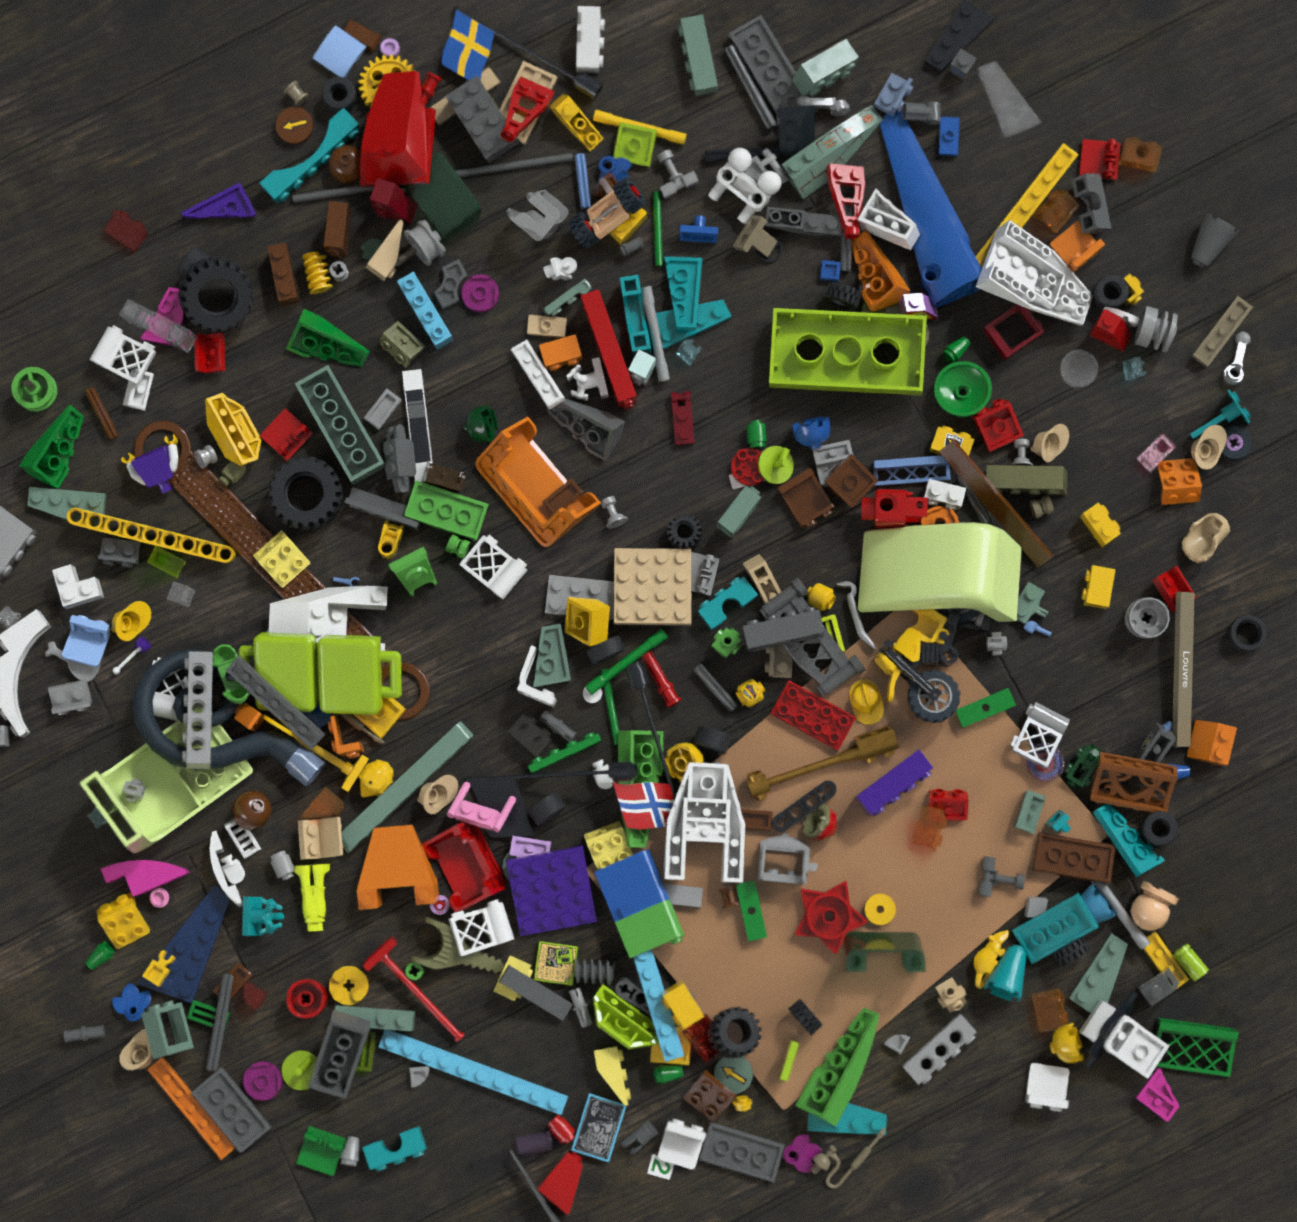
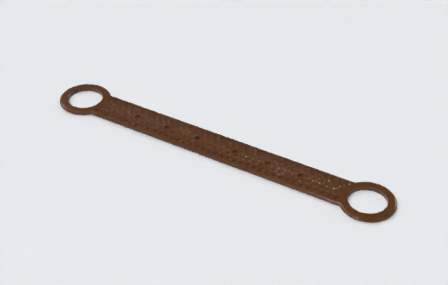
[134,421,430,720]

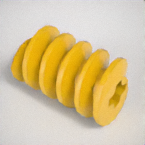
[302,252,332,294]

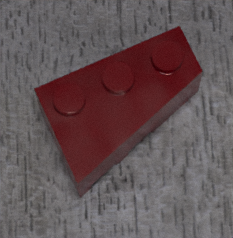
[370,178,418,225]

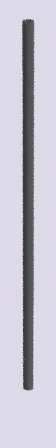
[293,153,573,203]

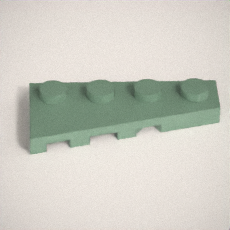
[1069,933,1128,1013]

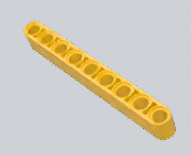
[67,508,236,563]

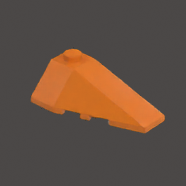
[852,230,911,311]

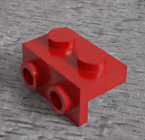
[194,333,225,374]

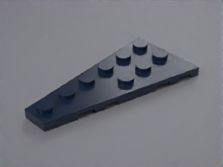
[137,886,231,1003]

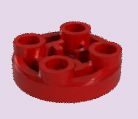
[731,448,765,486]

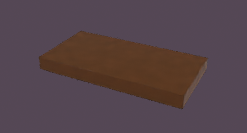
[1033,832,1116,884]

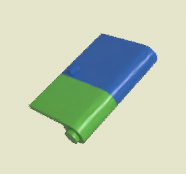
[594,849,685,959]

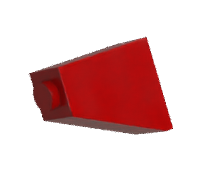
[1090,309,1132,352]
[538,1151,583,1215]

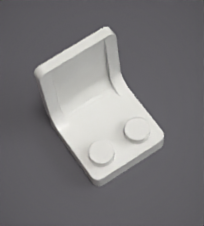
[517,645,557,708]

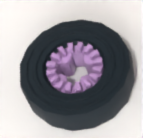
[1221,426,1251,460]

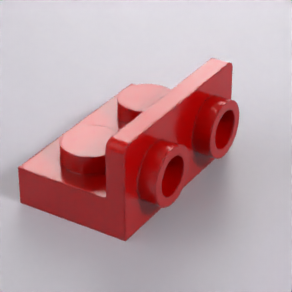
[1152,566,1197,613]
[928,789,969,821]

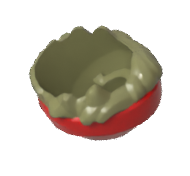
[803,804,837,841]

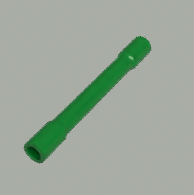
[585,629,668,695]

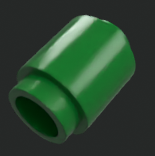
[746,420,767,449]

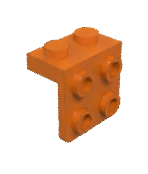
[1157,458,1202,505]
[328,716,364,759]

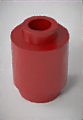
[547,1114,575,1144]

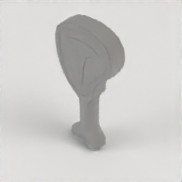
[45,641,101,683]

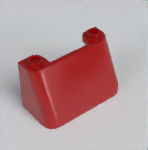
[421,822,507,913]

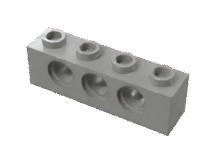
[902,1014,976,1085]

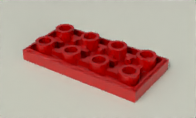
[770,680,856,751]

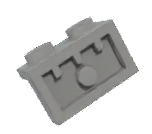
[48,679,92,715]

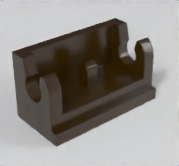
[422,462,466,493]

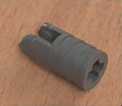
[621,1120,658,1155]

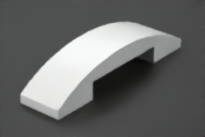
[210,831,243,907]

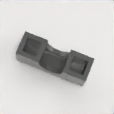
[1071,173,1112,234]

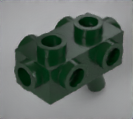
[1064,744,1101,789]

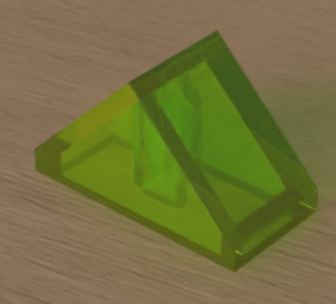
[147,546,186,578]

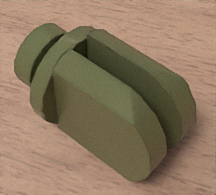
[219,461,246,486]

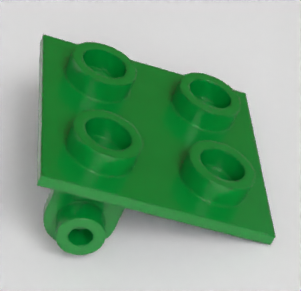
[296,1126,346,1176]

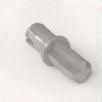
[569,988,592,1027]

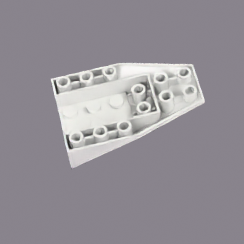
[976,220,1093,326]

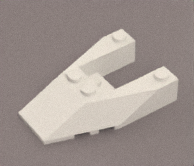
[269,586,387,666]
[663,762,745,883]

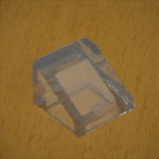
[167,581,195,607]

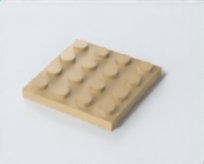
[614,548,691,625]

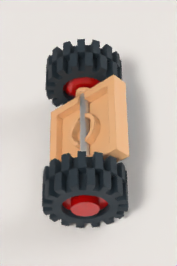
[568,177,646,248]

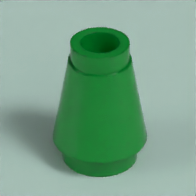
[942,336,970,363]
[85,942,115,970]
[654,1065,683,1084]

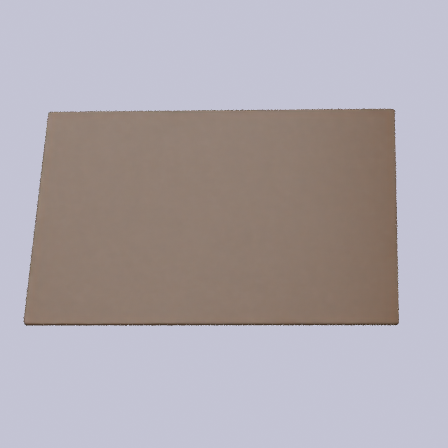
[587,610,1107,1109]

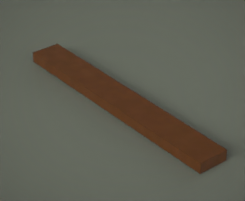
[939,439,1053,568]

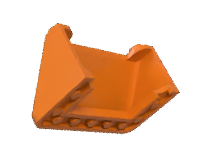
[476,417,601,547]

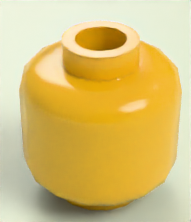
[806,583,836,611]

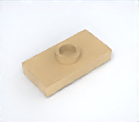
[527,315,567,338]

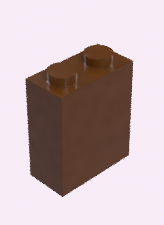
[324,201,352,259]

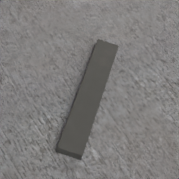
[225,655,325,749]

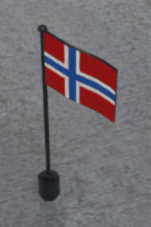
[612,662,676,829]

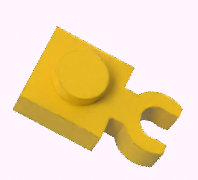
[142,950,175,987]

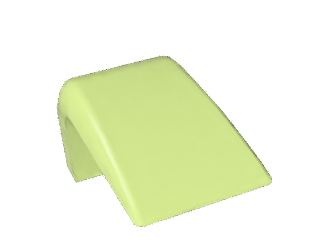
[858,523,1022,622]
[80,707,253,853]

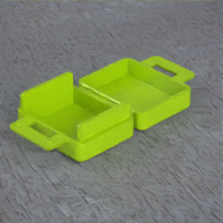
[238,632,402,715]

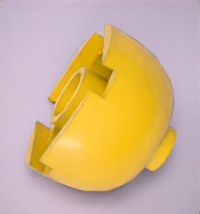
[665,742,704,782]
[1050,1023,1084,1063]

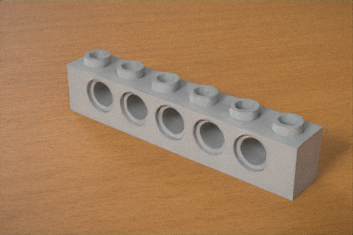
[183,652,213,769]

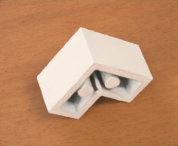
[52,564,104,609]

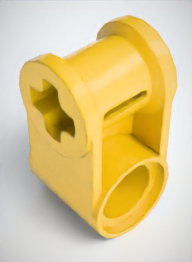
[378,520,404,559]

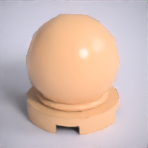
[1131,881,1178,931]

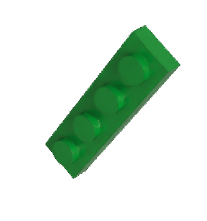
[528,732,602,774]

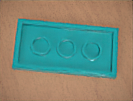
[1012,893,1099,964]

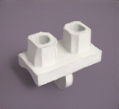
[543,257,577,281]

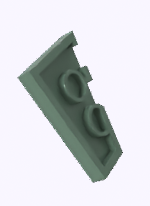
[533,624,571,688]

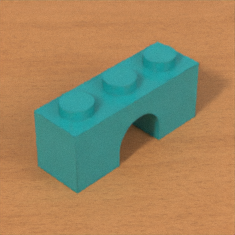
[698,577,758,631]
[363,1126,427,1172]

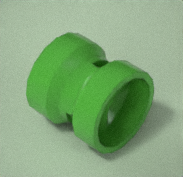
[445,534,471,559]

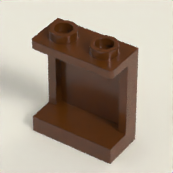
[778,468,834,529]

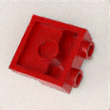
[972,398,1024,452]

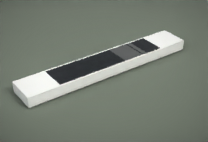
[402,369,433,482]

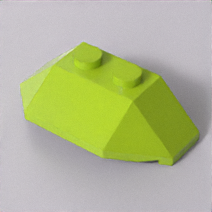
[593,985,659,1049]

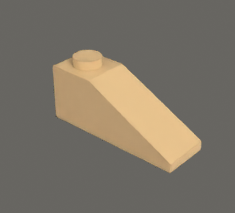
[366,219,403,281]
[742,554,781,603]

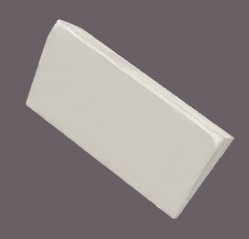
[123,369,154,410]

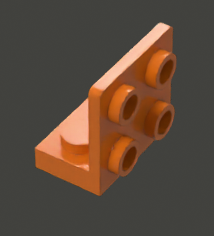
[1050,221,1105,273]

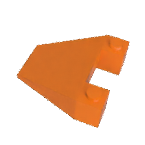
[357,825,440,910]

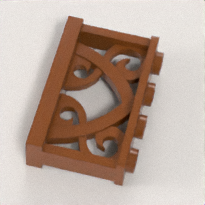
[1090,752,1178,813]

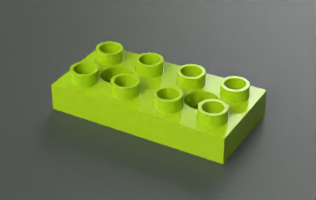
[769,308,927,395]

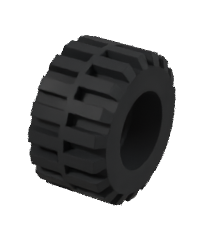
[708,1007,762,1058]

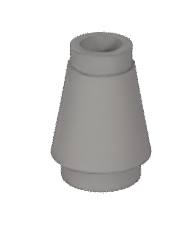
[340,1136,359,1166]

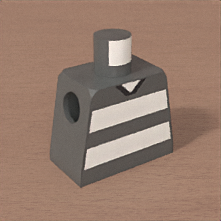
[1138,967,1180,1006]

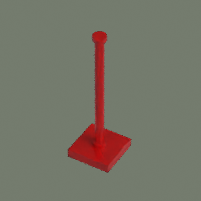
[363,935,465,1042]

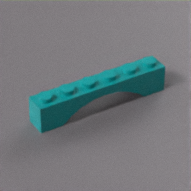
[260,108,360,204]

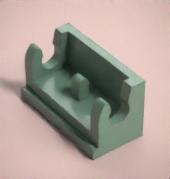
[1013,790,1046,834]

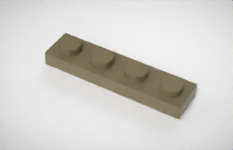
[1192,296,1253,368]

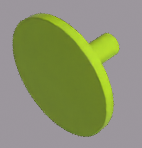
[758,446,794,484]
[282,1051,317,1090]

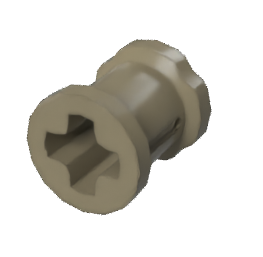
[284,81,309,107]

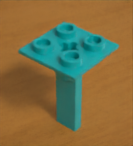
[1190,390,1251,440]

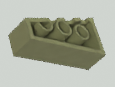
[986,465,1068,495]

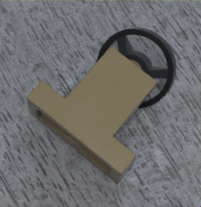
[733,215,782,263]

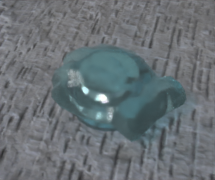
[87,806,108,829]

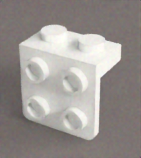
[1025,1063,1069,1112]
[658,1119,706,1169]

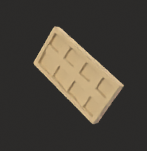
[500,61,558,145]

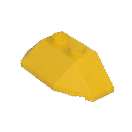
[205,393,261,466]

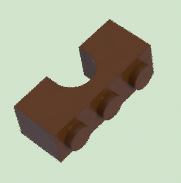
[267,243,300,306]

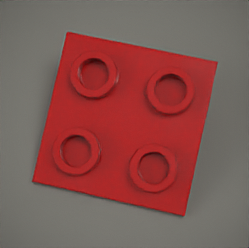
[1079,139,1120,180]
[259,408,313,461]

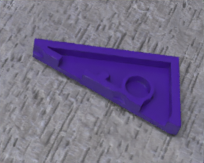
[181,183,257,219]

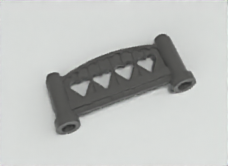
[760,577,866,696]

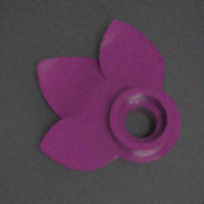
[783,1134,822,1173]

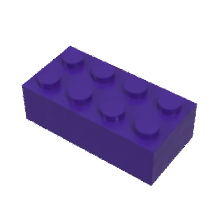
[854,749,933,817]

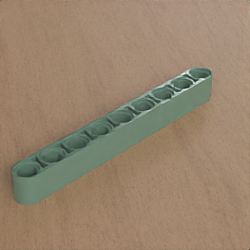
[341,721,474,853]

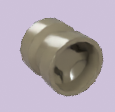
[1029,495,1054,519]

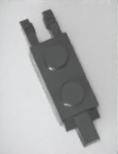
[383,424,417,493]

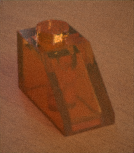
[300,786,345,820]

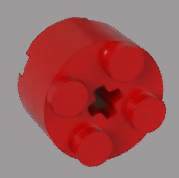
[286,979,328,1019]

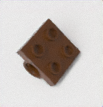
[683,1071,736,1123]

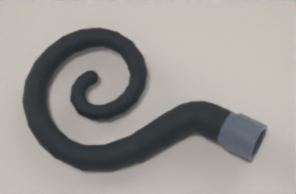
[133,649,326,787]

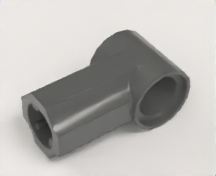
[903,102,941,125]

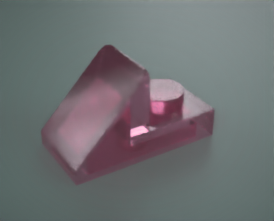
[1137,433,1177,472]

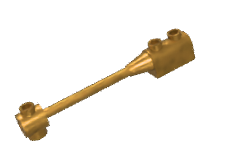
[746,725,899,800]

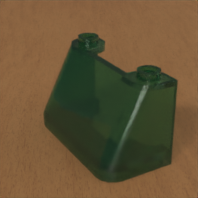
[399,150,482,243]

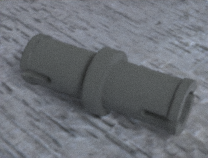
[539,711,577,743]
[64,1025,105,1043]

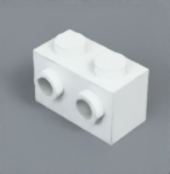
[923,479,966,511]

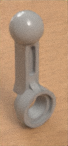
[796,95,850,116]
[1223,332,1251,385]

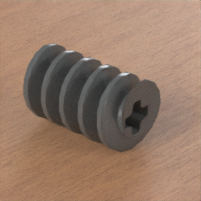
[575,958,615,985]

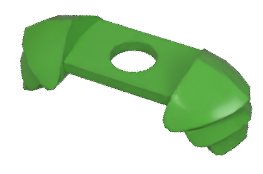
[212,645,250,704]

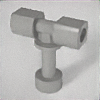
[657,150,699,199]

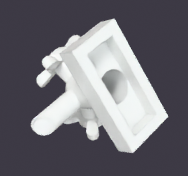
[567,358,609,401]

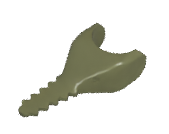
[411,917,505,973]

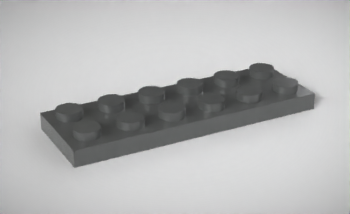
[729,15,818,115]

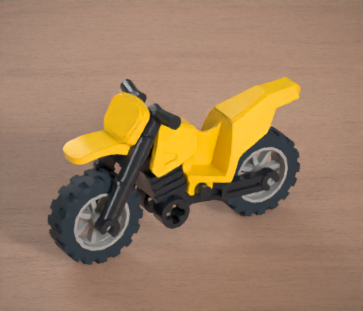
[875,608,980,723]

